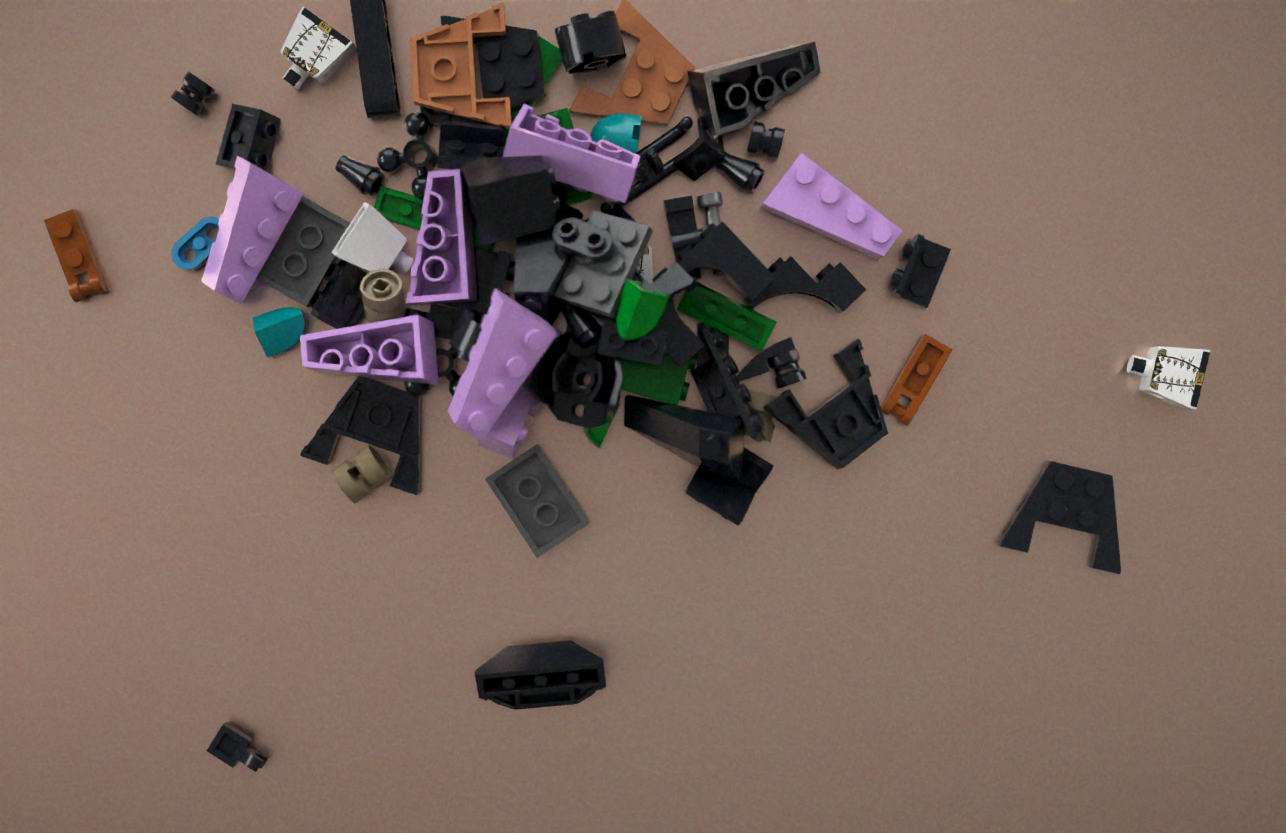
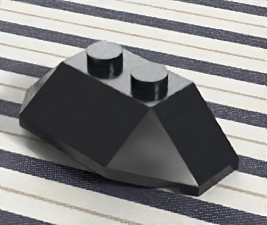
[475,640,606,710]

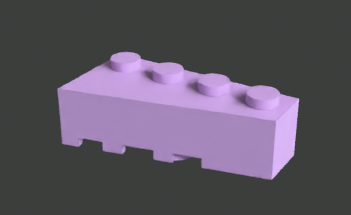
[503,104,641,203]
[760,153,903,260]
[202,156,304,304]
[406,169,478,306]
[448,289,557,441]
[300,315,439,385]
[478,327,562,459]

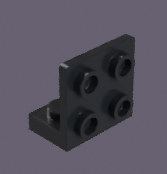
[685,447,774,525]

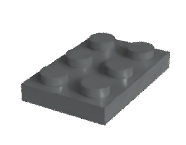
[256,196,350,308]
[554,210,653,318]
[485,444,590,558]

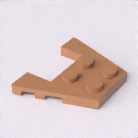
[570,0,695,126]
[410,3,512,129]

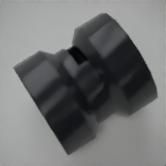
[170,71,215,116]
[747,121,785,160]
[767,349,807,389]

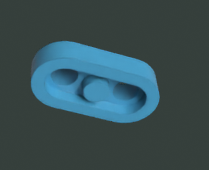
[171,217,219,271]

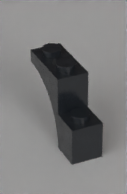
[743,256,867,314]

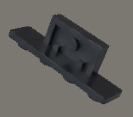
[690,323,766,442]

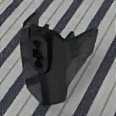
[522,309,625,429]

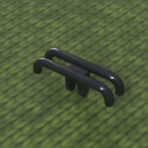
[588,116,700,214]

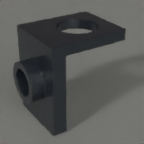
[673,117,726,181]

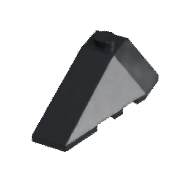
[687,41,821,136]
[624,395,745,480]

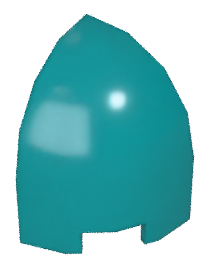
[590,113,642,154]
[252,307,305,358]

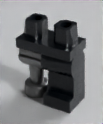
[663,192,723,280]

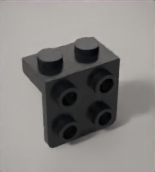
[443,247,515,314]

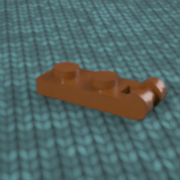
[44,209,107,303]
[881,334,953,426]

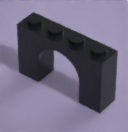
[652,221,776,368]

